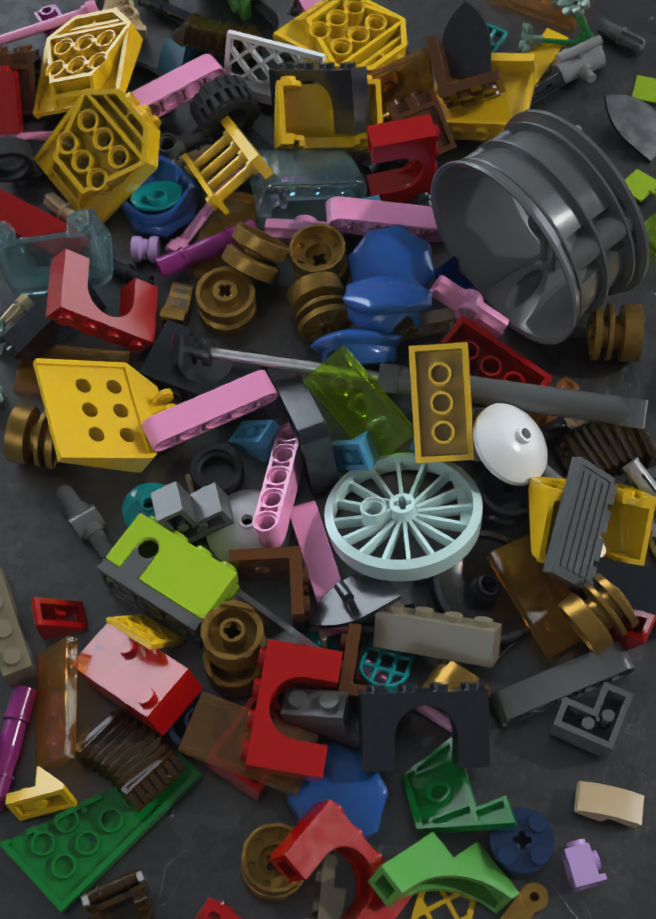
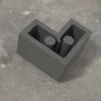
[151,481,235,543]
[549,682,634,759]

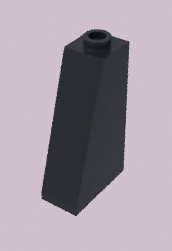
[2,282,107,364]
[565,558,656,634]

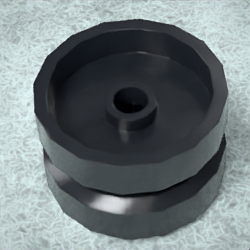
[476,466,529,530]

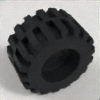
[190,74,260,142]

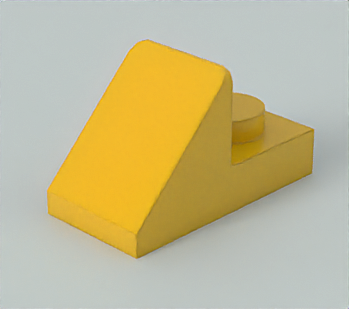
[5,766,77,821]

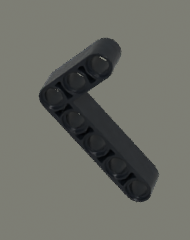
[265,358,339,495]

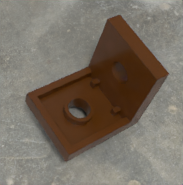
[426,35,506,108]
[0,44,40,115]
[382,89,457,164]
[229,546,311,634]
[336,623,412,722]

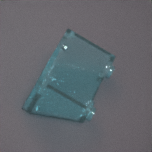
[250,148,367,217]
[0,208,113,296]

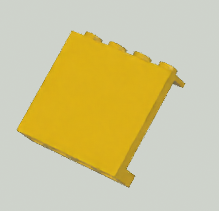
[433,53,538,141]

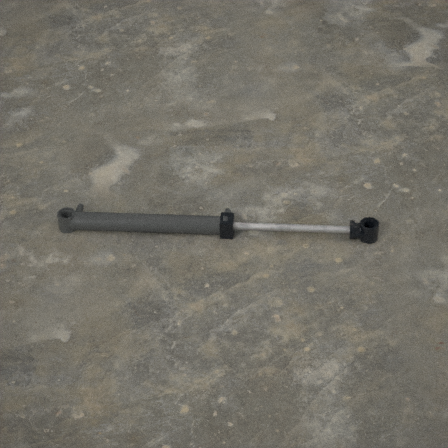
[169,334,649,429]

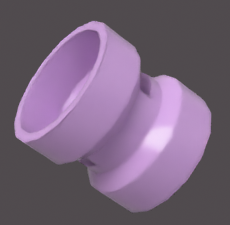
[131,236,161,263]

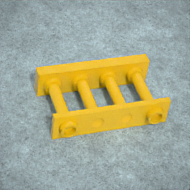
[182,115,274,215]

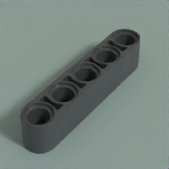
[489,641,635,727]

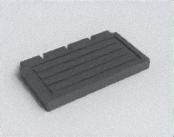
[543,457,618,591]

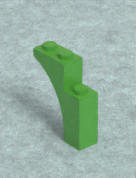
[368,832,519,914]

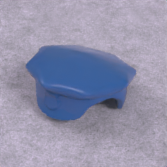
[122,156,202,238]
[348,225,435,288]
[343,276,434,333]
[310,328,402,376]
[287,742,388,852]

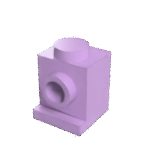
[561,839,607,893]

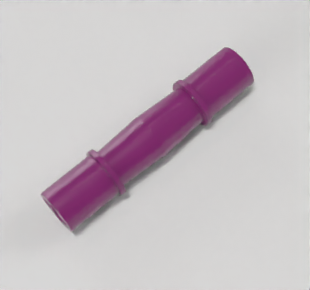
[154,219,257,278]
[0,685,37,812]

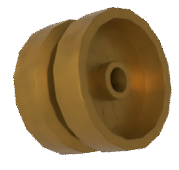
[222,222,290,284]
[195,267,257,337]

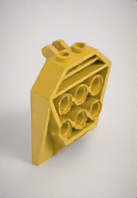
[273,0,407,93]
[33,8,143,119]
[33,88,161,232]
[33,358,176,473]

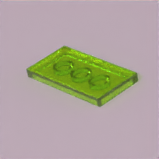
[302,345,414,457]

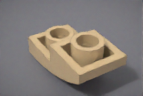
[574,781,644,828]

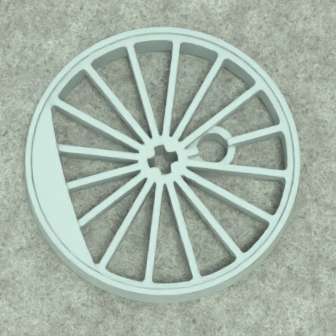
[324,452,483,581]

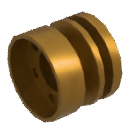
[289,224,349,285]
[287,271,353,342]
[586,303,644,362]
[4,404,62,470]
[557,573,639,656]
[241,823,304,902]

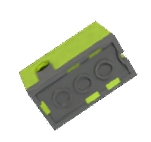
[97,513,240,650]

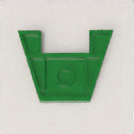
[401,737,518,834]

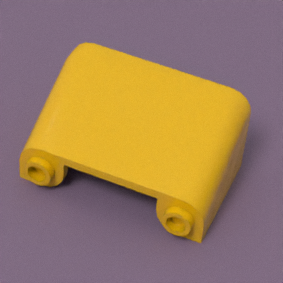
[274,75,383,153]
[528,476,656,566]

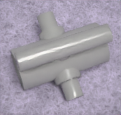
[551,35,606,84]

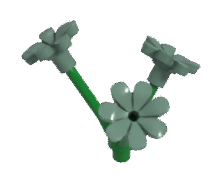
[519,0,603,53]

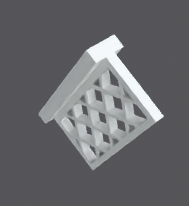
[224,30,325,105]

